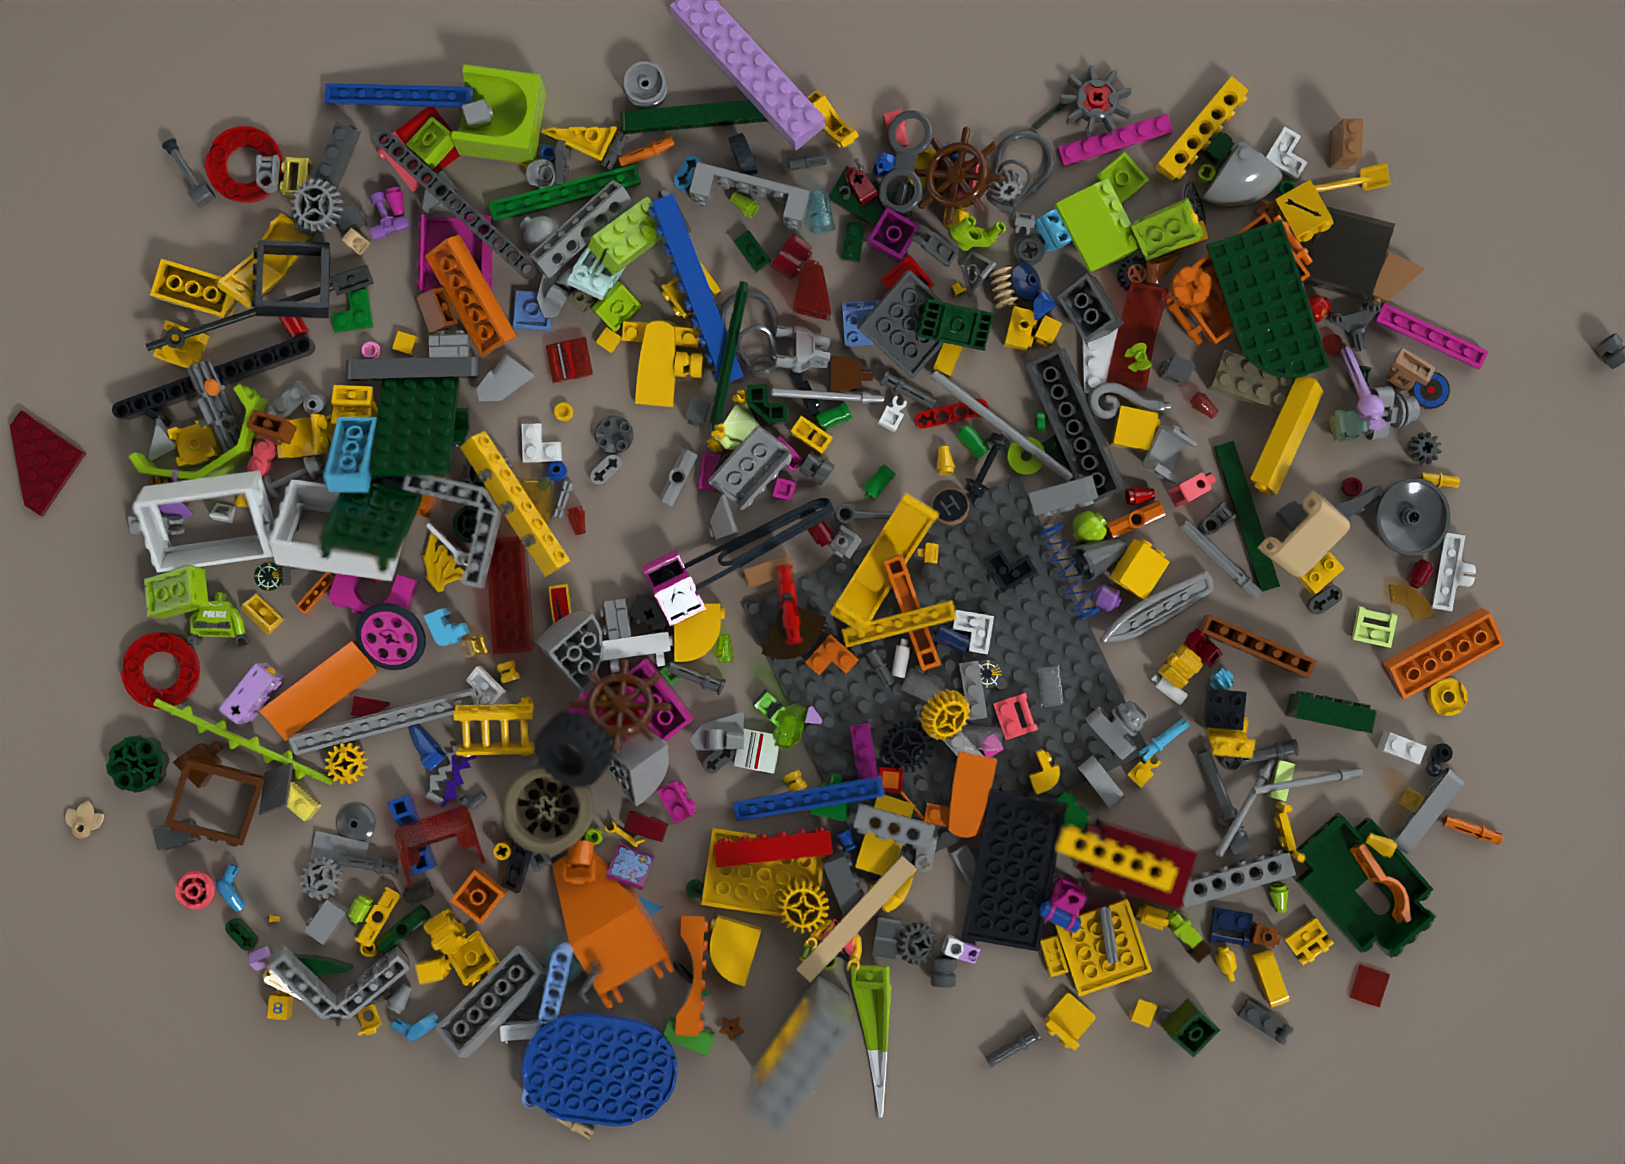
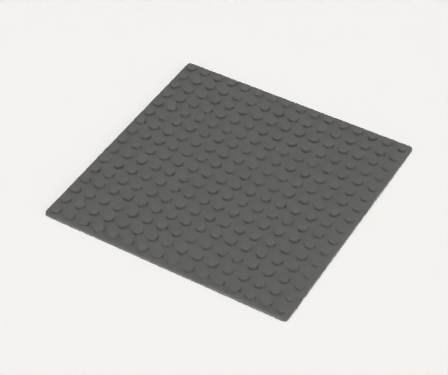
[743,476,1146,881]

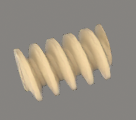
[989,266,1018,309]

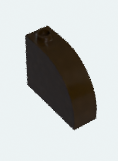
[761,606,828,660]

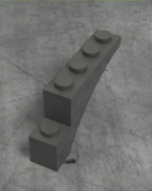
[1275,485,1384,531]

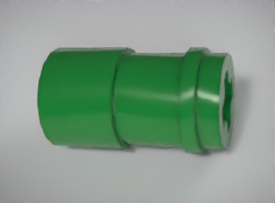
[815,403,852,431]
[955,424,990,460]
[862,464,896,500]

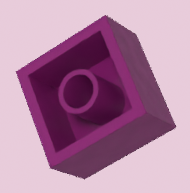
[867,207,919,263]

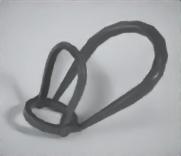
[985,131,1055,212]
[719,290,778,376]

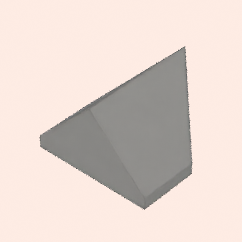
[959,250,996,298]

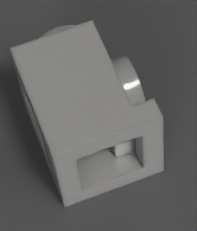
[830,525,862,559]

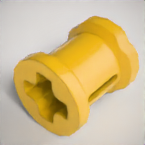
[493,840,513,860]

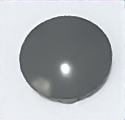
[595,416,634,454]

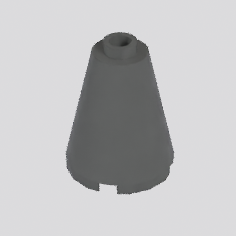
[1071,538,1127,582]

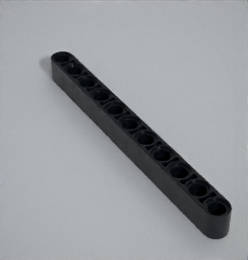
[112,336,315,421]

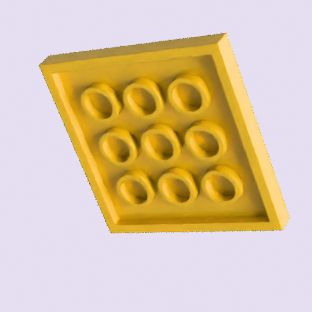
[1055,898,1152,997]

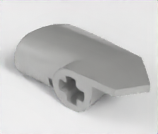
[537,267,573,318]
[476,354,535,402]
[689,712,744,751]

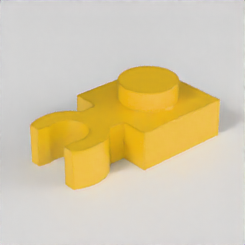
[1126,756,1161,788]

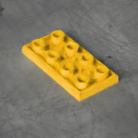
[855,795,915,876]

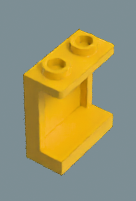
[661,260,722,320]

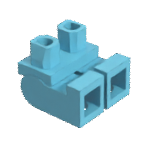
[1034,209,1073,252]
[424,608,471,646]

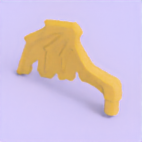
[422,531,466,592]

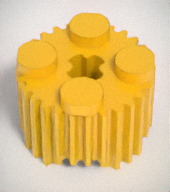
[1158,644,1203,689]
[424,908,467,954]

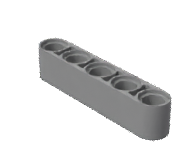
[1391,768,1464,854]

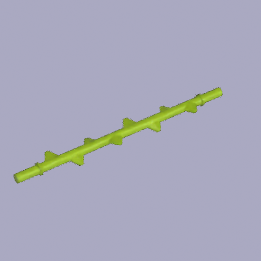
[154,698,334,786]

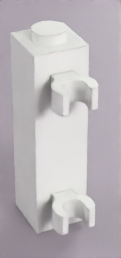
[602,632,674,673]

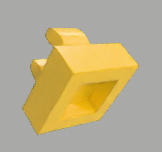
[917,543,939,564]

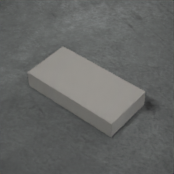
[950,843,976,886]

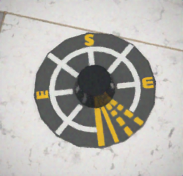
[979,660,1002,688]

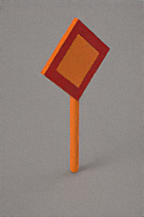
[878,767,924,820]

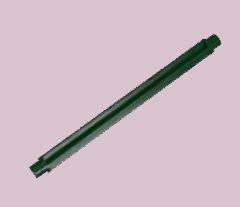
[709,281,748,434]

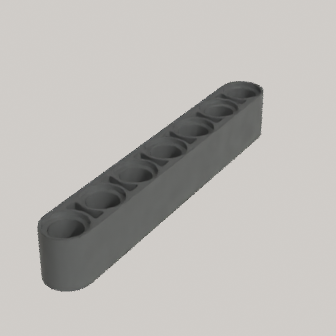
[346,357,479,381]

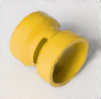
[496,660,520,684]
[782,769,808,792]

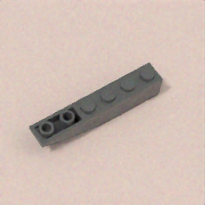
[294,122,361,237]

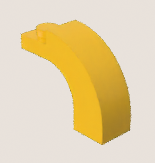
[807,90,859,148]

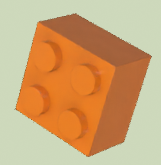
[450,867,508,925]

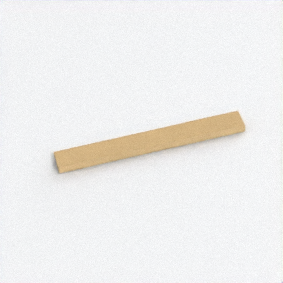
[796,855,916,983]

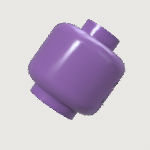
[1092,584,1122,612]

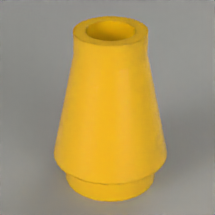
[936,446,955,475]
[1365,833,1397,857]

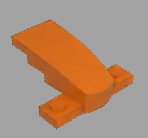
[923,751,997,837]

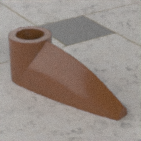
[1146,251,1183,284]

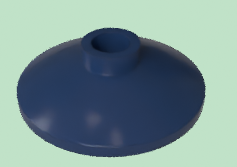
[1011,263,1041,301]

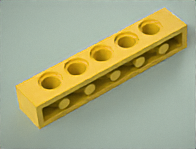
[1155,76,1249,182]
[1054,825,1178,892]

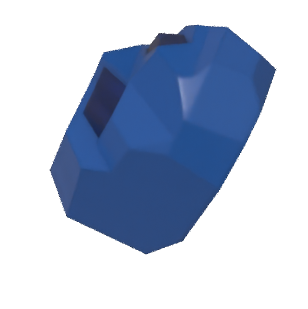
[873,152,896,179]

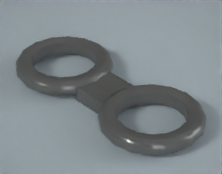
[878,110,933,214]

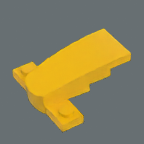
[622,320,699,407]

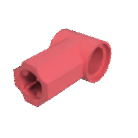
[883,109,909,150]

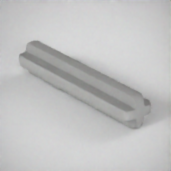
[1099,905,1118,963]

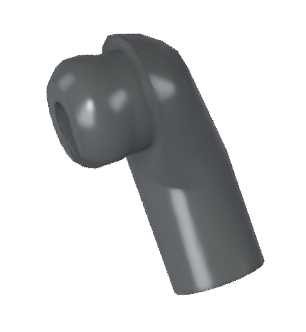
[457,791,488,809]

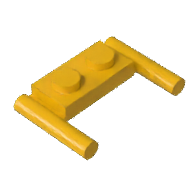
[1273,801,1305,862]

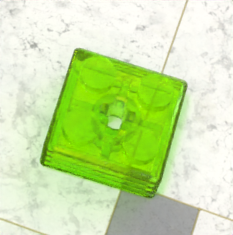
[773,703,808,750]

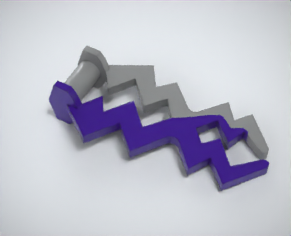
[426,745,477,808]

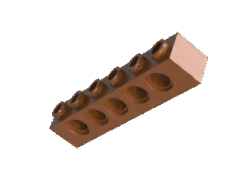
[1199,614,1317,678]

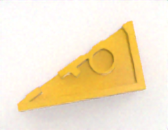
[541,126,618,162]

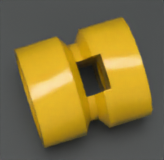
[675,351,704,378]

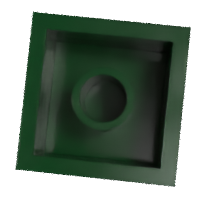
[1161,998,1220,1058]

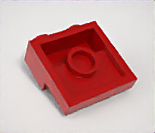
[880,255,934,291]

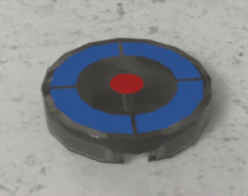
[1410,371,1450,410]

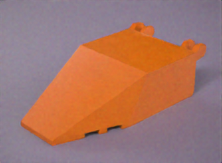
[552,851,674,1009]

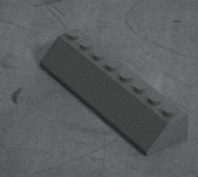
[1026,348,1126,502]

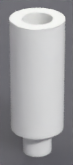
[891,639,910,678]
[1151,674,1188,705]

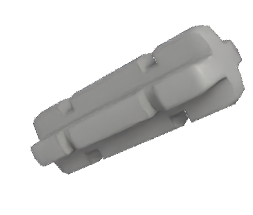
[552,481,573,518]

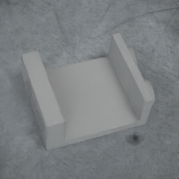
[1142,424,1198,485]

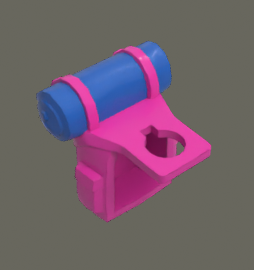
[1039,877,1087,933]

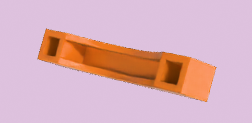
[883,554,941,671]
[675,916,708,1036]

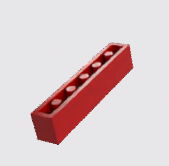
[714,826,832,868]

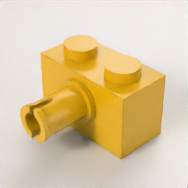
[1003,306,1038,351]

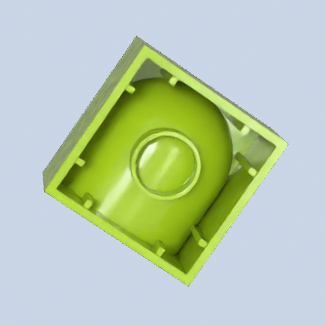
[451,64,546,164]

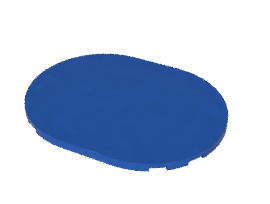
[522,1013,678,1126]

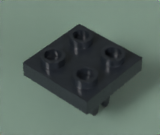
[1203,688,1247,730]

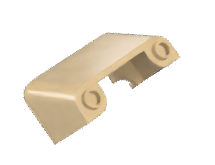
[1258,491,1350,577]

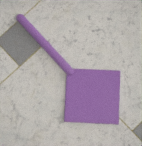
[159,470,194,520]

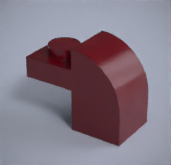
[1184,628,1223,669]

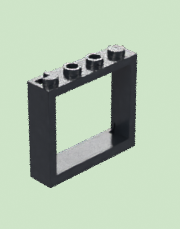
[251,240,331,318]

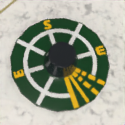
[254,563,282,591]

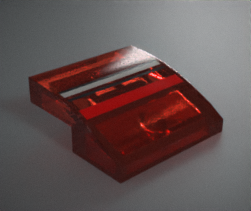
[546,337,593,383]

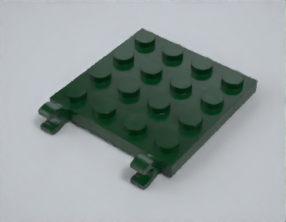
[319,482,423,573]

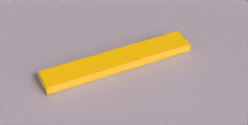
[841,600,957,647]

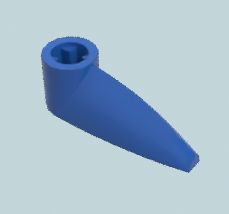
[1032,291,1058,320]
[409,723,446,770]

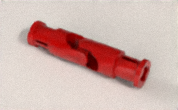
[775,564,803,644]

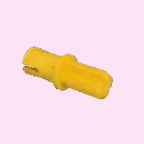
[1419,472,1460,488]

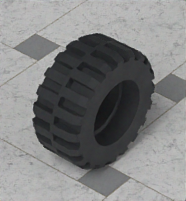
[534,711,613,788]

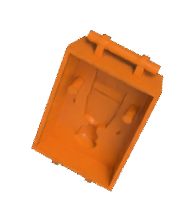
[1163,213,1313,345]

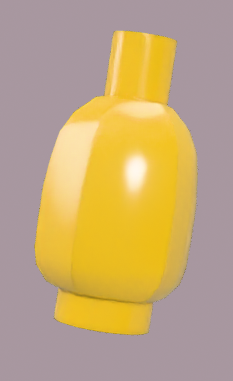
[1215,946,1237,982]

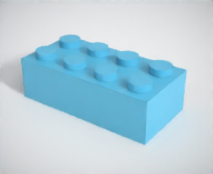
[324,417,377,492]

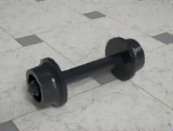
[964,432,1010,498]

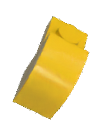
[1028,749,1060,794]

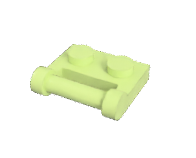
[1351,606,1397,648]

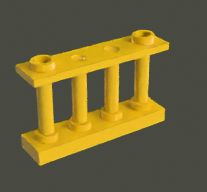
[453,704,534,757]

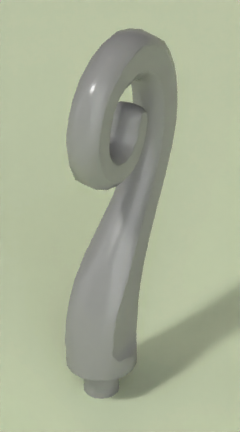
[1088,383,1171,419]

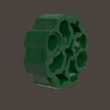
[106,735,169,793]

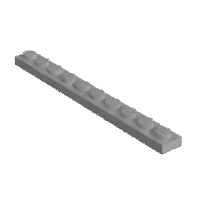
[288,688,480,755]

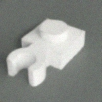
[878,396,907,433]

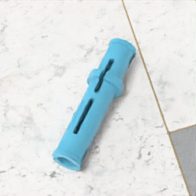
[1138,717,1190,762]

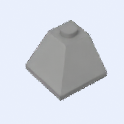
[708,494,738,540]

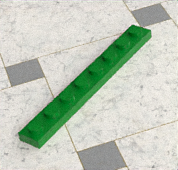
[488,164,642,222]

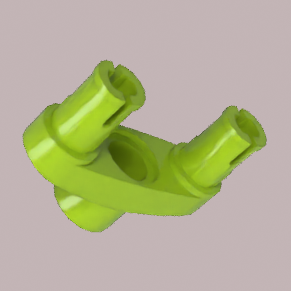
[950,215,1006,251]

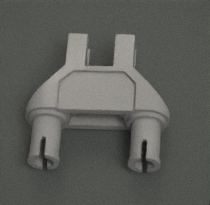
[774,325,830,373]

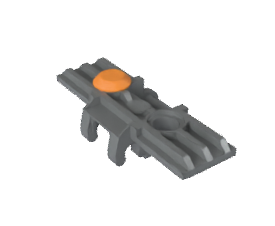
[186,359,242,453]

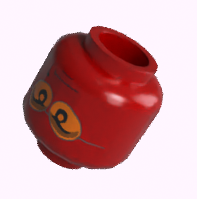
[1308,295,1331,323]

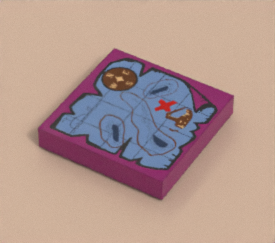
[606,843,655,890]

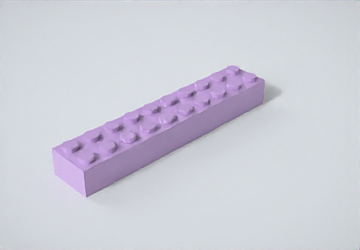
[670,0,825,150]

